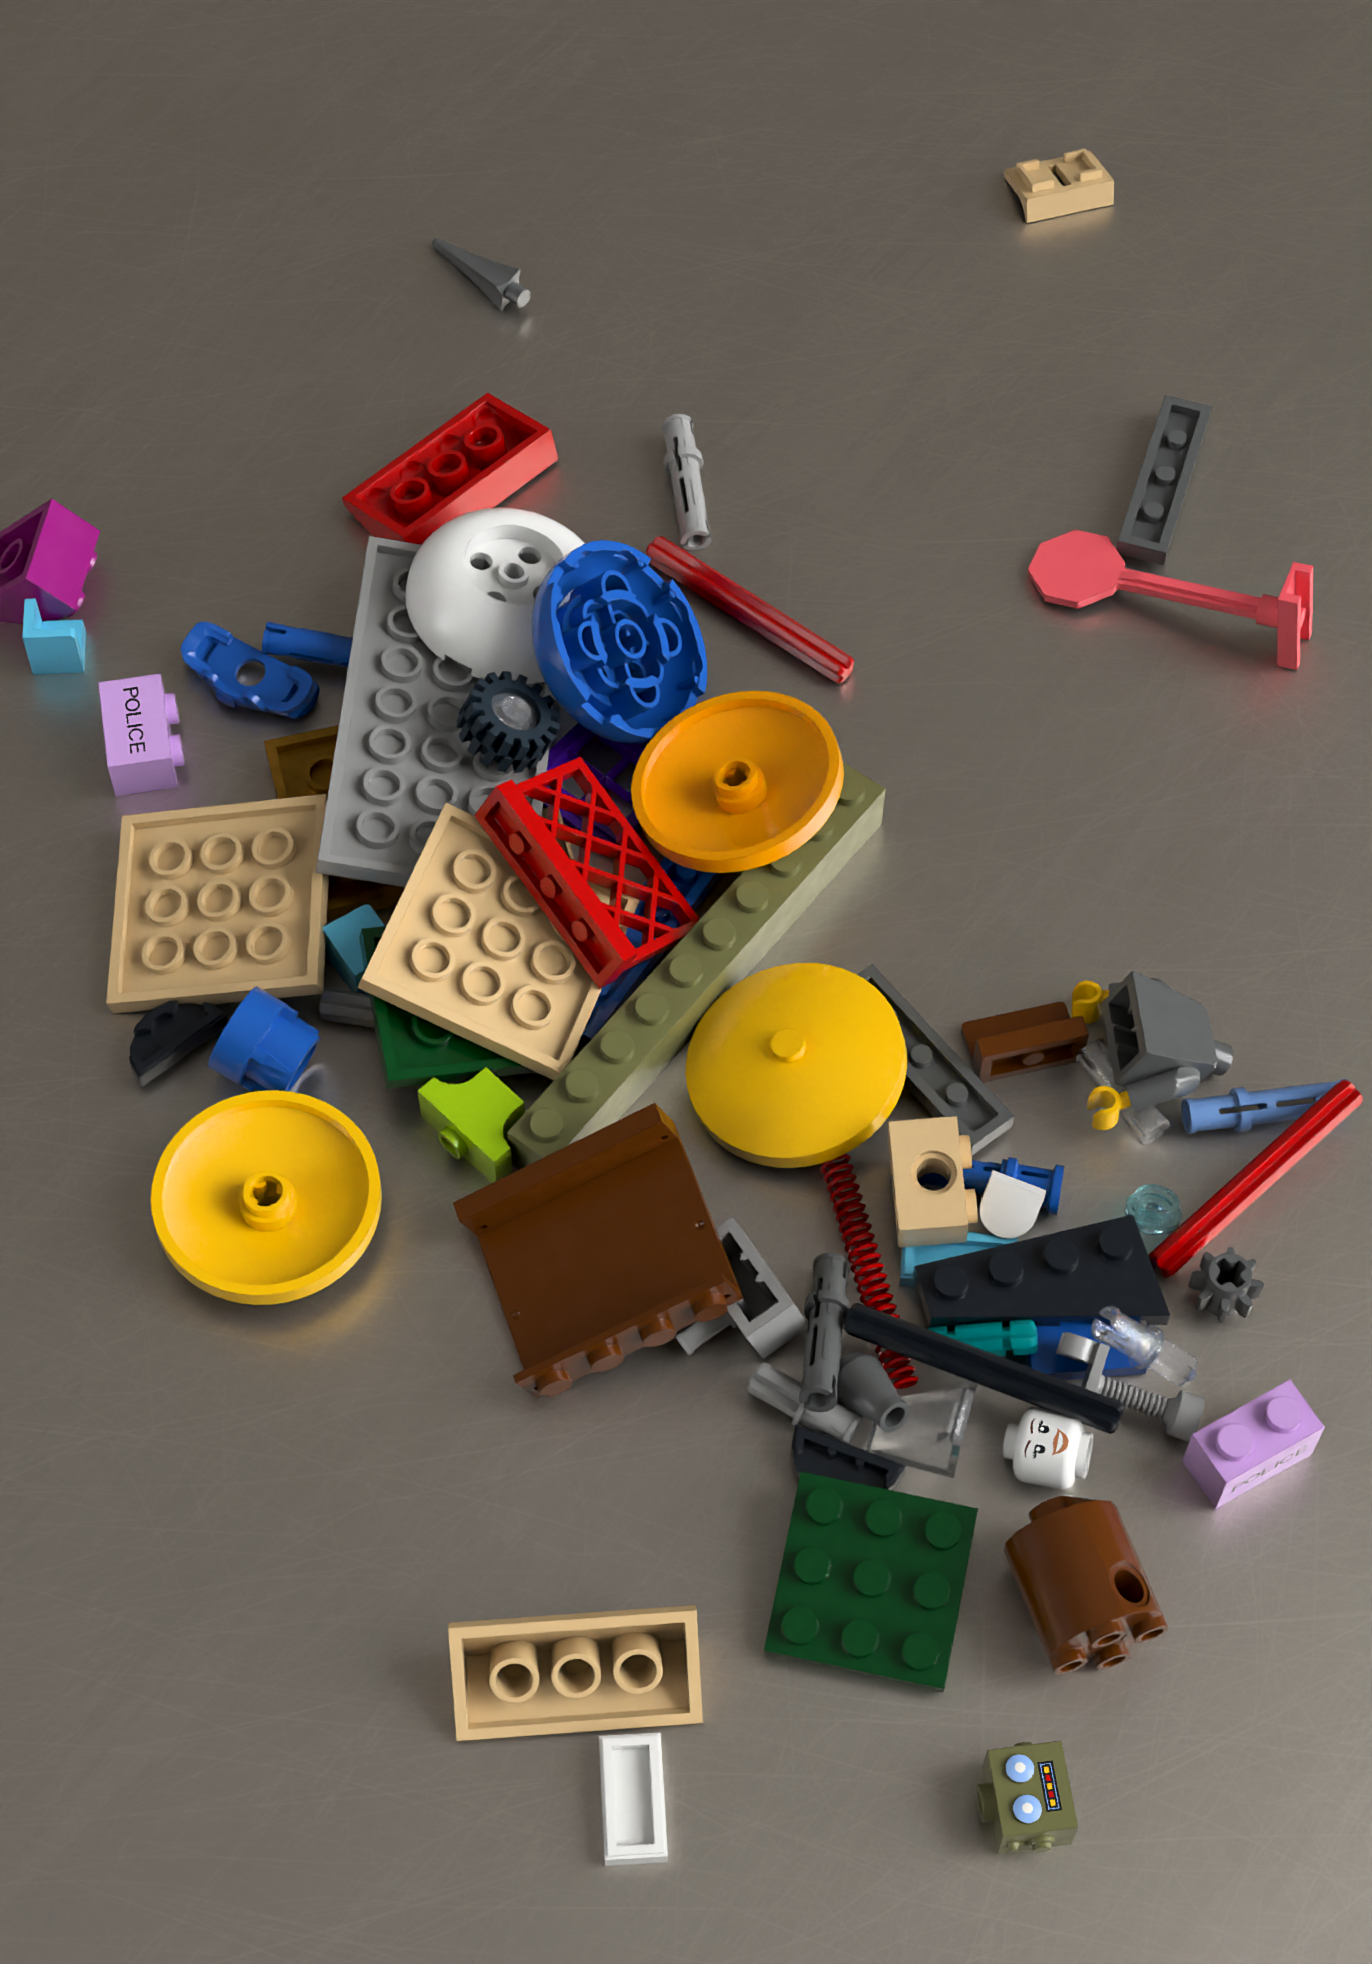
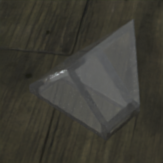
[866,1379,978,1479]

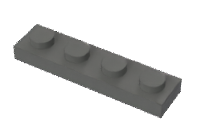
[1116,395,1212,565]
[857,964,1015,1155]

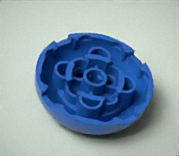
[531,540,707,744]

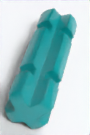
[927,1319,1038,1357]

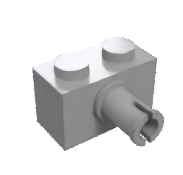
[675,1216,808,1359]

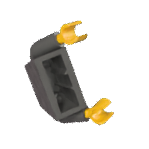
[1071,971,1233,1130]

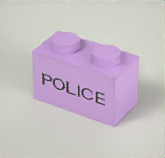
[98,673,185,797]
[1182,1379,1325,1509]

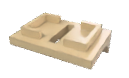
[1004,149,1114,223]

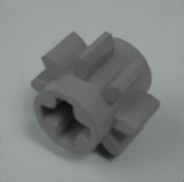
[1188,1247,1264,1323]

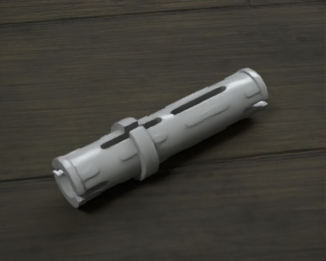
[662,414,712,551]

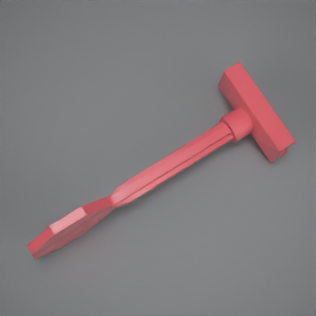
[1028,530,1313,670]

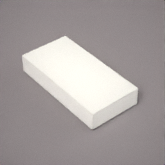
[599,1732,668,1866]

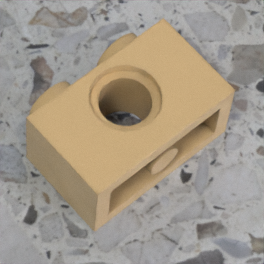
[888,1116,978,1248]

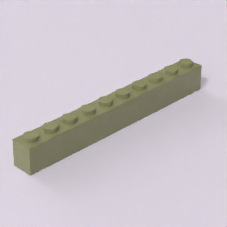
[507,762,886,1170]

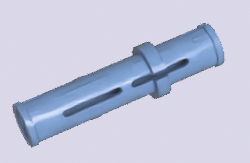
[1181,1079,1348,1134]

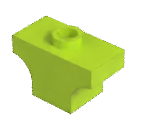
[418,1067,525,1183]

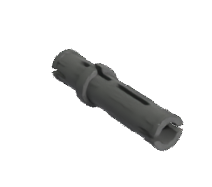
[799,1252,850,1412]

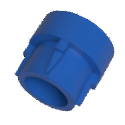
[207,986,321,1092]

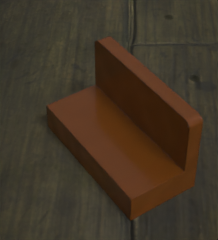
[961,1002,1089,1083]

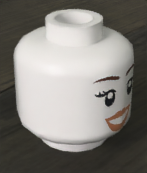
[1003,1407,1093,1490]

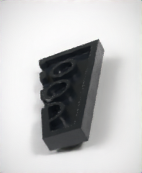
[913,1214,1171,1327]

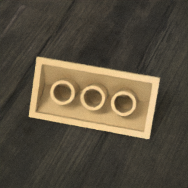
[448,1605,703,1741]

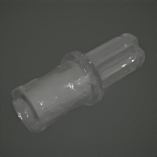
[1091,1305,1199,1386]

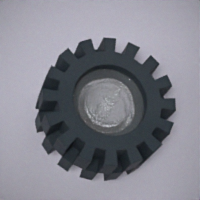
[456,671,561,773]

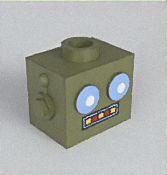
[976,1740,1078,1854]

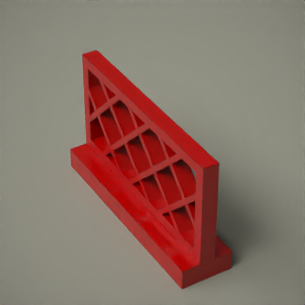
[474,757,700,989]

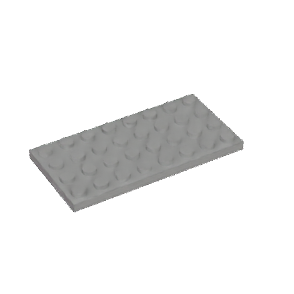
[315,536,555,887]

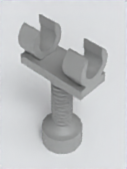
[1039,1332,1205,1442]

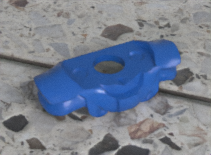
[181,622,320,719]

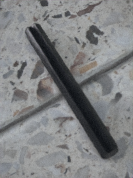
[844,1303,1124,1434]

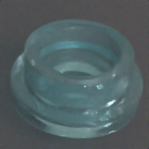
[1124,1184,1182,1236]

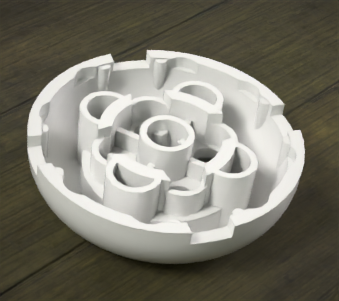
[405,508,585,684]

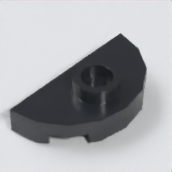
[129,1000,229,1087]
[791,1424,906,1491]

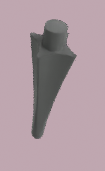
[432,238,531,311]

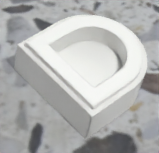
[980,1170,1046,1239]

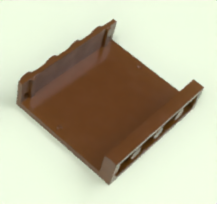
[453,1103,744,1398]

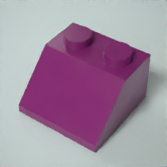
[0,499,100,624]

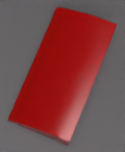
[342,392,558,545]

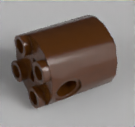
[1004,1495,1169,1675]

